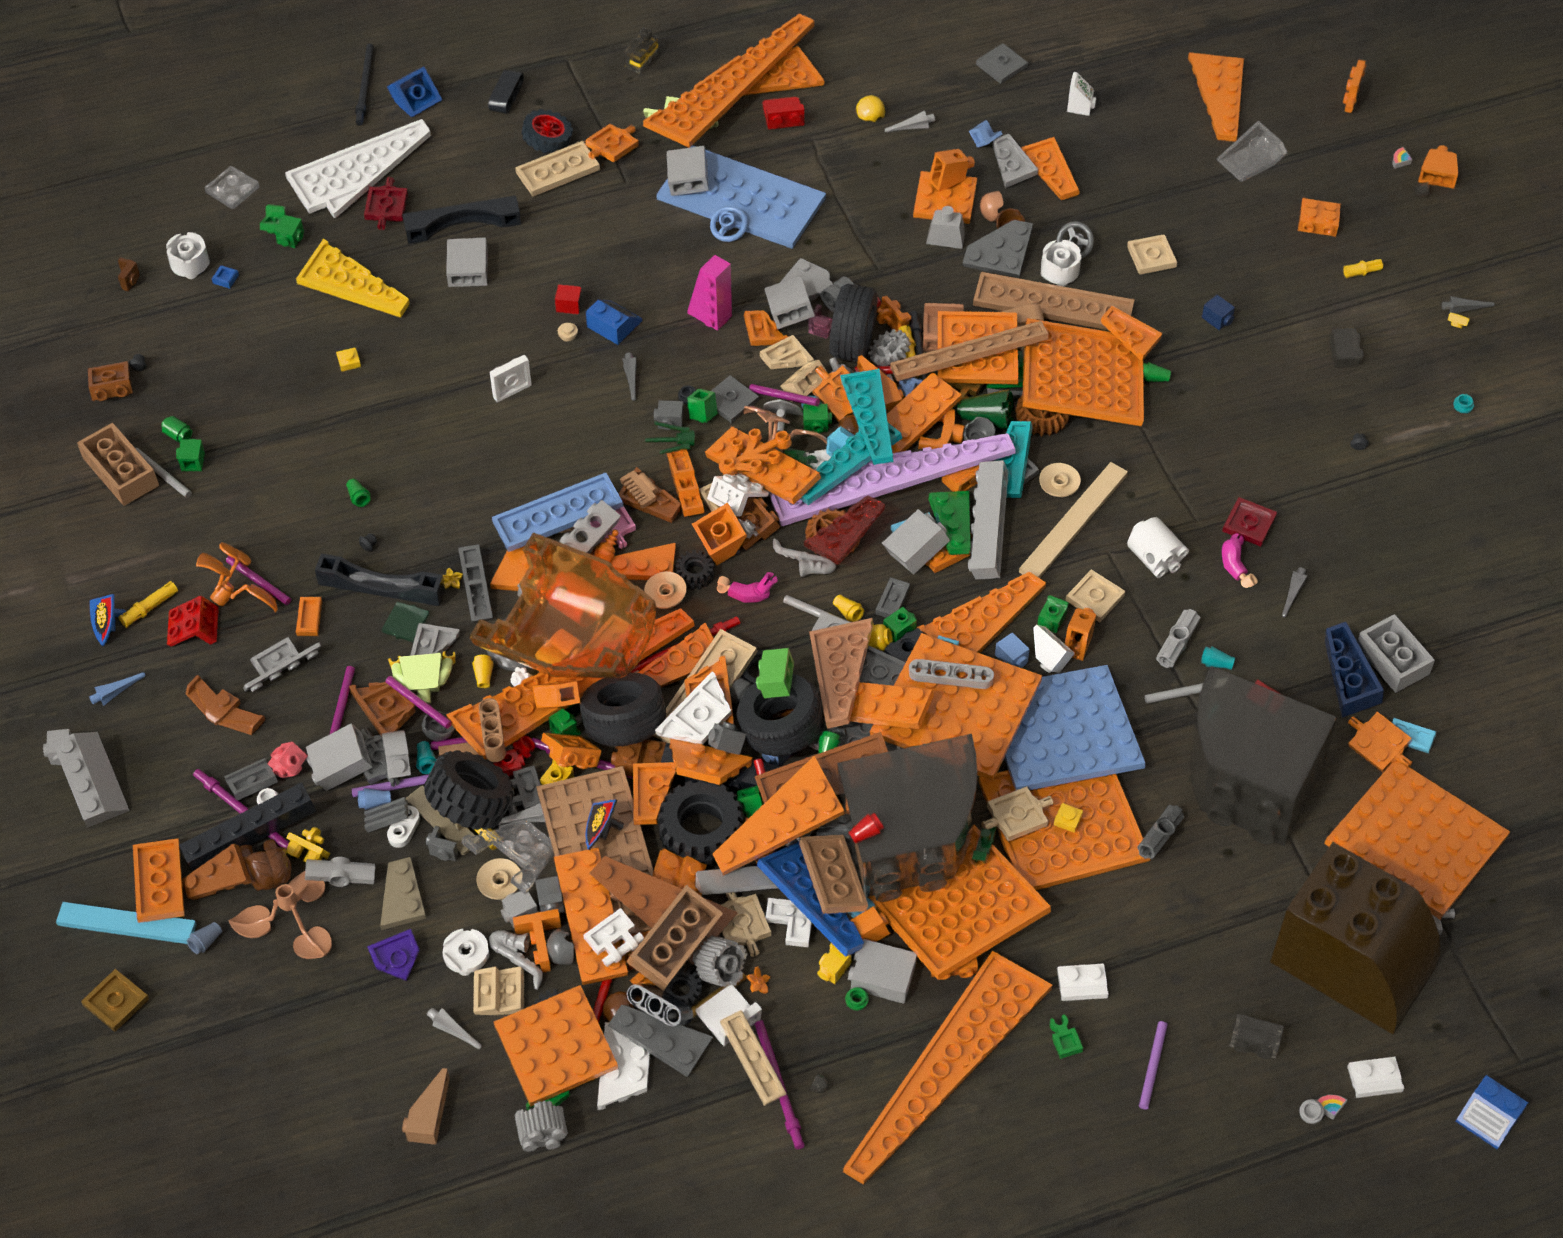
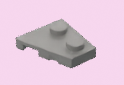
[410,623,460,656]

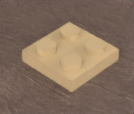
[1127,234,1177,275]
[1066,569,1125,623]

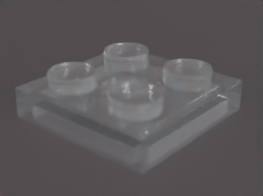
[204,166,259,209]

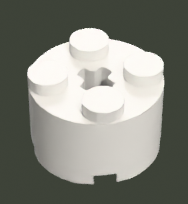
[166,232,210,279]
[1041,240,1081,287]

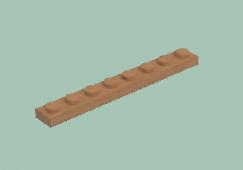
[890,321,1048,381]

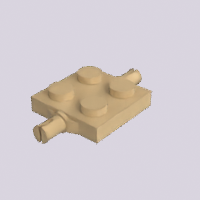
[982,787,1053,841]
[721,892,771,957]

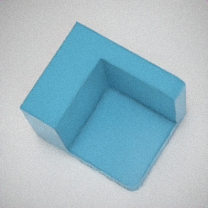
[826,426,854,457]

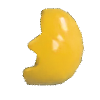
[856,95,885,122]

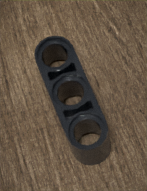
[488,69,524,114]
[627,983,693,1027]

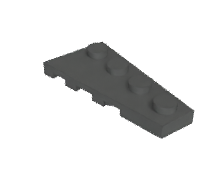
[608,1005,713,1077]

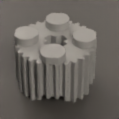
[692,936,748,987]
[515,1101,568,1152]

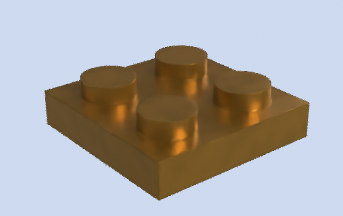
[81,969,149,1032]

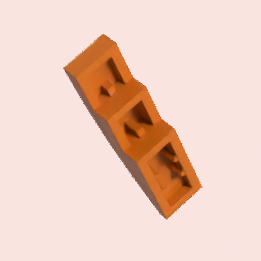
[667,449,704,517]

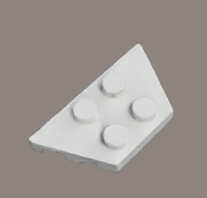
[655,672,732,745]
[597,1022,650,1110]

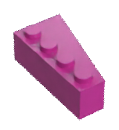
[687,255,732,331]

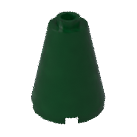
[957,390,1014,430]

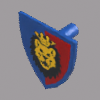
[90,594,126,646]

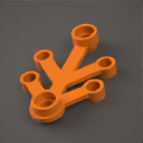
[719,429,792,476]

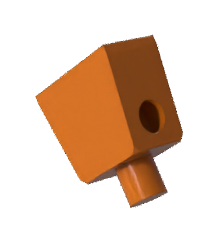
[1418,145,1458,188]
[929,149,975,192]
[1065,608,1097,661]

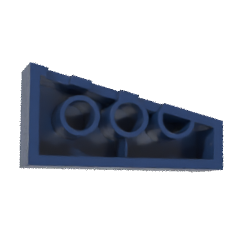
[1325,622,1384,718]

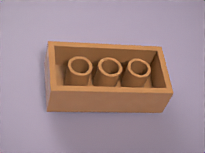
[77,423,159,506]
[627,885,723,991]

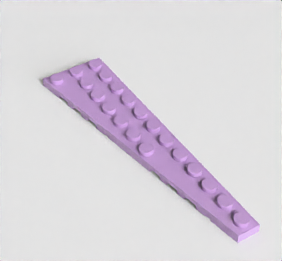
[767,434,1015,527]

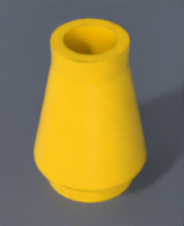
[833,595,864,622]
[472,655,494,688]

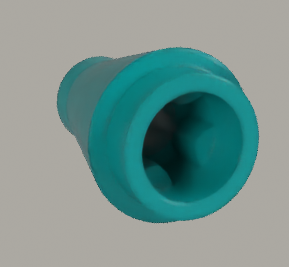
[1201,646,1235,670]
[416,741,437,774]

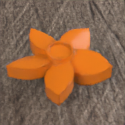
[746,967,770,994]

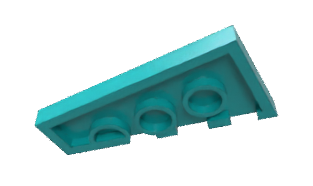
[994,421,1033,498]

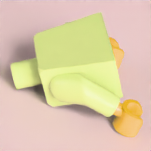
[388,651,456,704]

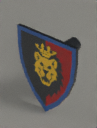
[585,799,624,850]

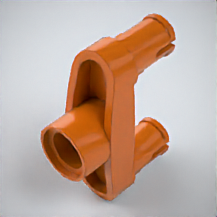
[918,409,965,450]

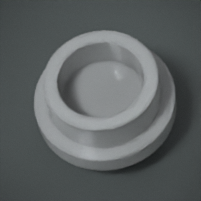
[1300,1099,1324,1124]

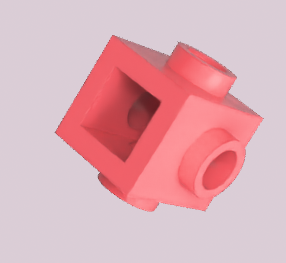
[268,742,308,778]

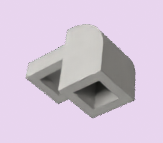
[382,730,411,778]

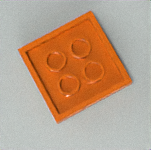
[913,171,977,224]

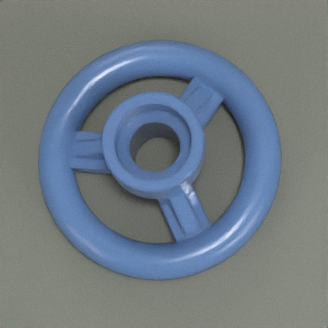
[710,206,748,242]

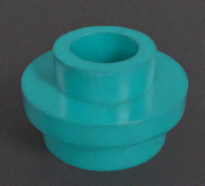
[1453,394,1474,413]

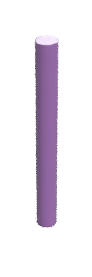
[352,774,429,797]
[1139,1021,1167,1109]

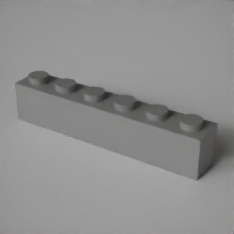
[968,460,1008,579]

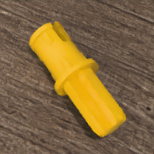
[1343,259,1383,278]

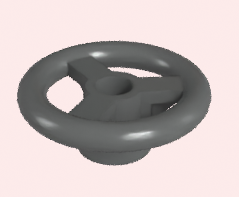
[1056,221,1094,259]

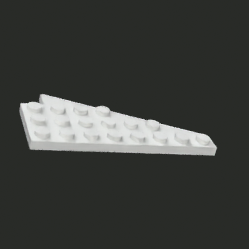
[285,119,431,218]

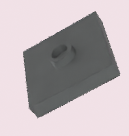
[976,43,1028,84]
[711,375,759,424]

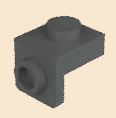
[426,826,458,861]

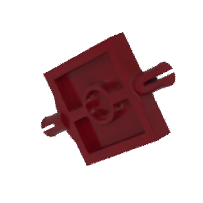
[364,177,408,230]

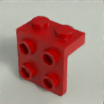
[763,97,804,129]

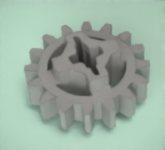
[868,329,911,366]

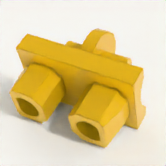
[286,827,330,862]

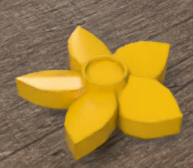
[443,568,463,589]

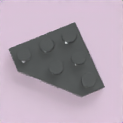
[963,220,1033,278]

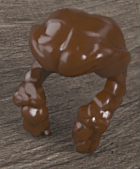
[240,839,292,891]

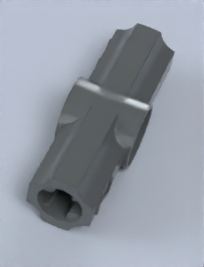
[1137,805,1185,859]

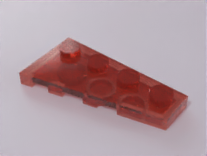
[804,495,885,565]

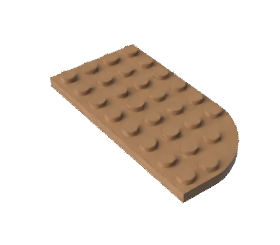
[536,766,653,935]

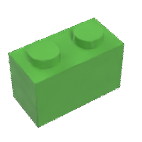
[756,648,794,698]

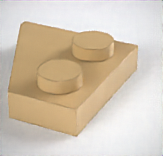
[760,335,814,369]

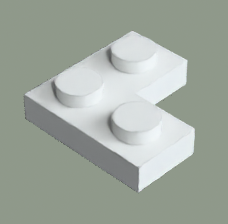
[766,898,812,947]

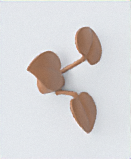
[744,406,827,452]
[229,871,332,959]

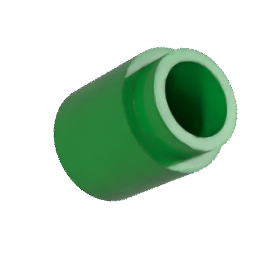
[161,416,193,443]

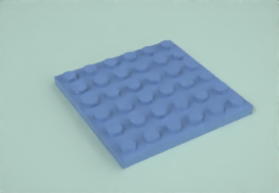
[1004,665,1145,791]

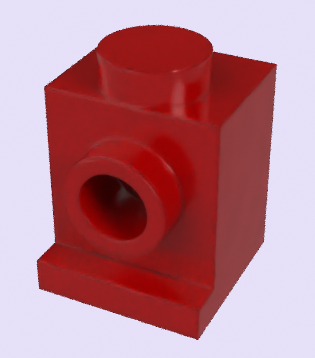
[493,749,525,779]

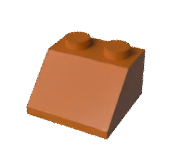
[692,503,747,565]

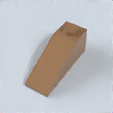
[402,1068,450,1144]

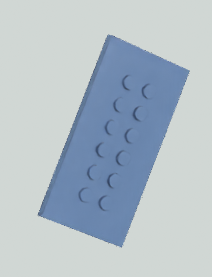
[657,145,826,249]

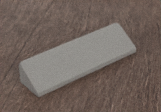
[695,866,778,895]

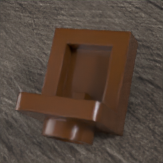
[118,257,140,292]

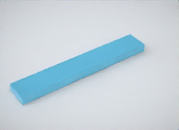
[56,902,196,944]

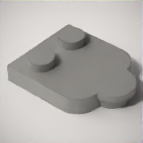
[780,258,833,300]

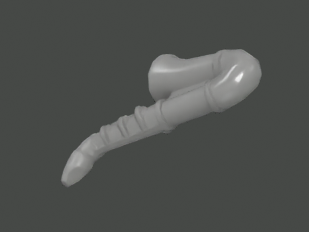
[773,539,836,577]
[489,930,543,990]

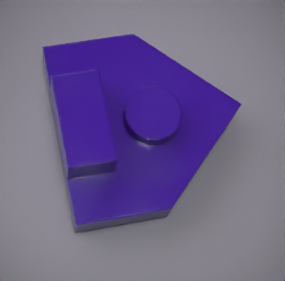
[367,929,420,981]

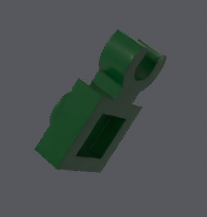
[784,448,818,469]

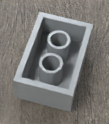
[1357,614,1435,693]

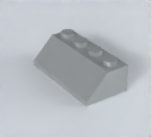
[52,732,129,828]

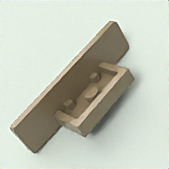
[406,786,479,855]

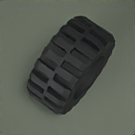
[424,750,514,830]
[658,780,744,868]

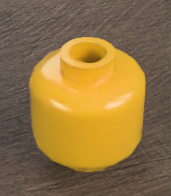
[869,624,893,651]

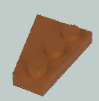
[619,467,681,523]

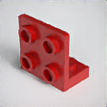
[167,596,218,647]

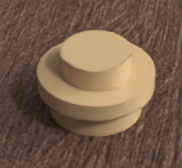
[558,323,578,341]

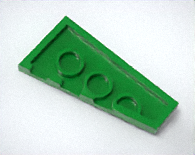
[928,491,970,555]

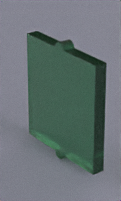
[381,602,429,642]

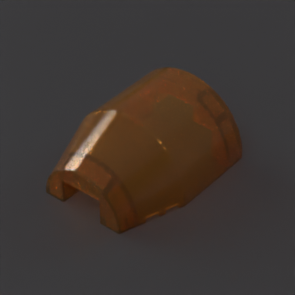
[469,532,656,678]

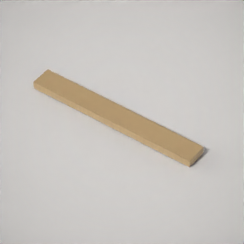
[1019,462,1128,578]

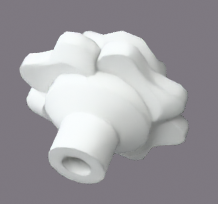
[511,667,532,687]

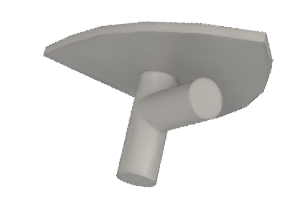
[763,400,803,432]

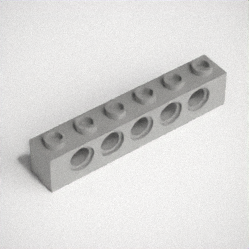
[517,500,621,611]

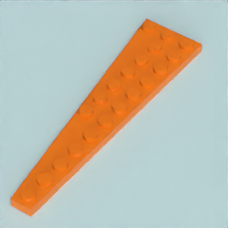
[643,14,814,148]
[446,608,694,760]
[843,951,1052,1184]

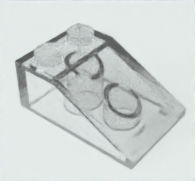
[1217,121,1288,182]

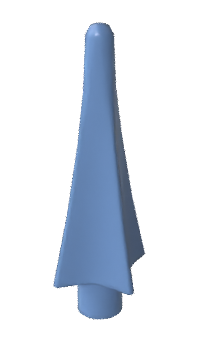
[89,673,145,706]

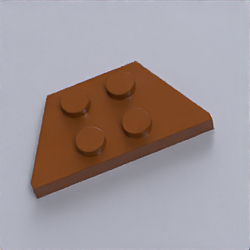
[349,681,416,737]

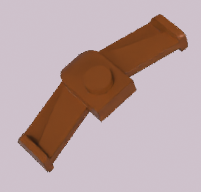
[186,675,265,735]

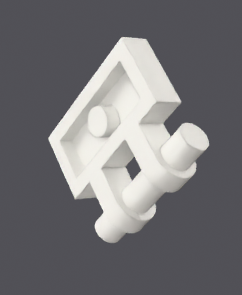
[584,908,644,967]

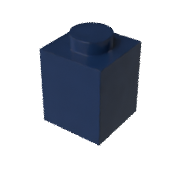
[1202,295,1235,331]

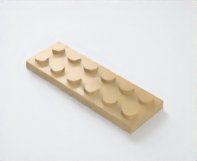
[653,629,758,743]

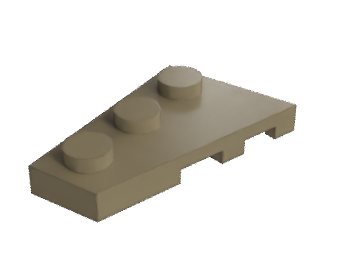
[380,857,426,930]

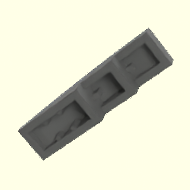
[458,544,493,622]

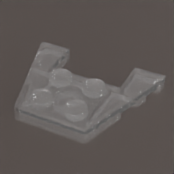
[462,819,554,894]

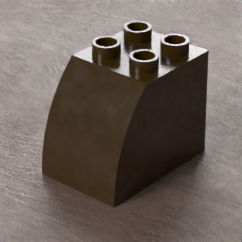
[1270,842,1441,1034]

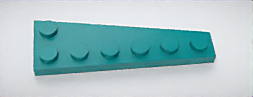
[840,369,894,465]
[800,423,902,505]

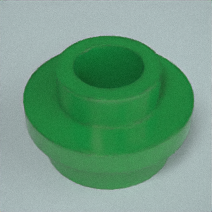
[845,987,869,1010]

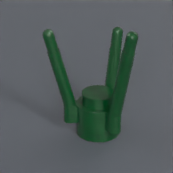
[645,421,695,454]

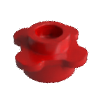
[512,735,535,758]

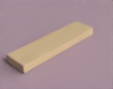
[720,1010,786,1106]

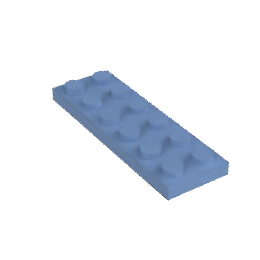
[492,473,623,552]

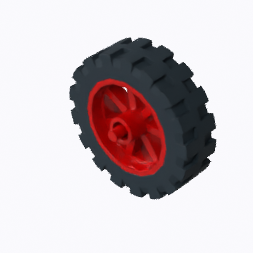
[521,109,573,153]

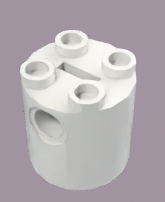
[1127,517,1189,578]

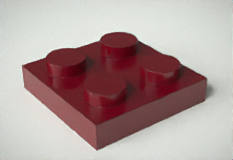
[1222,497,1277,547]

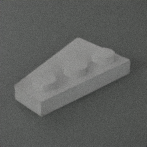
[993,134,1038,188]

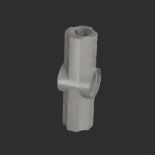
[1156,609,1200,668]
[305,857,375,887]

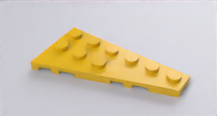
[296,239,410,317]

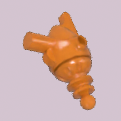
[585,529,619,577]

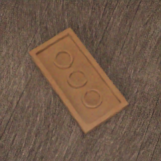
[799,835,868,914]

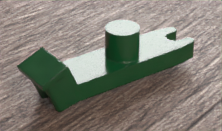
[972,826,997,864]

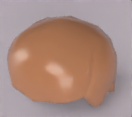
[980,191,1003,222]

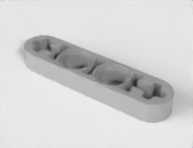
[909,659,994,689]

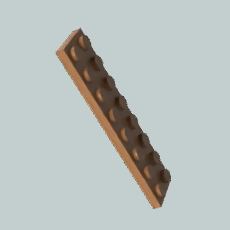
[973,272,1134,330]

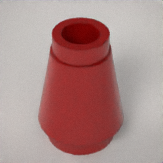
[848,812,884,844]

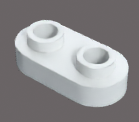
[387,806,420,848]

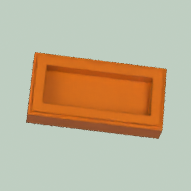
[296,597,322,636]

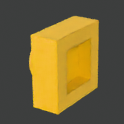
[1448,312,1470,328]
[336,348,361,371]
[1054,803,1083,833]

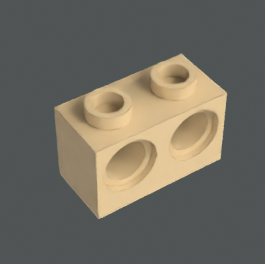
[780,360,828,402]

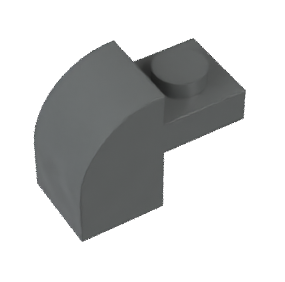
[535,876,564,913]

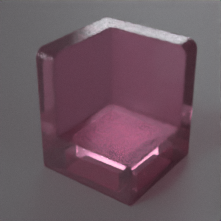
[809,304,832,339]

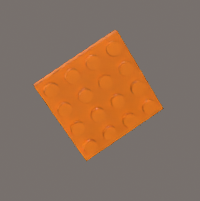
[937,311,1018,384]
[494,985,618,1106]

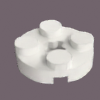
[443,929,489,976]

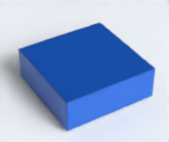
[212,266,239,288]

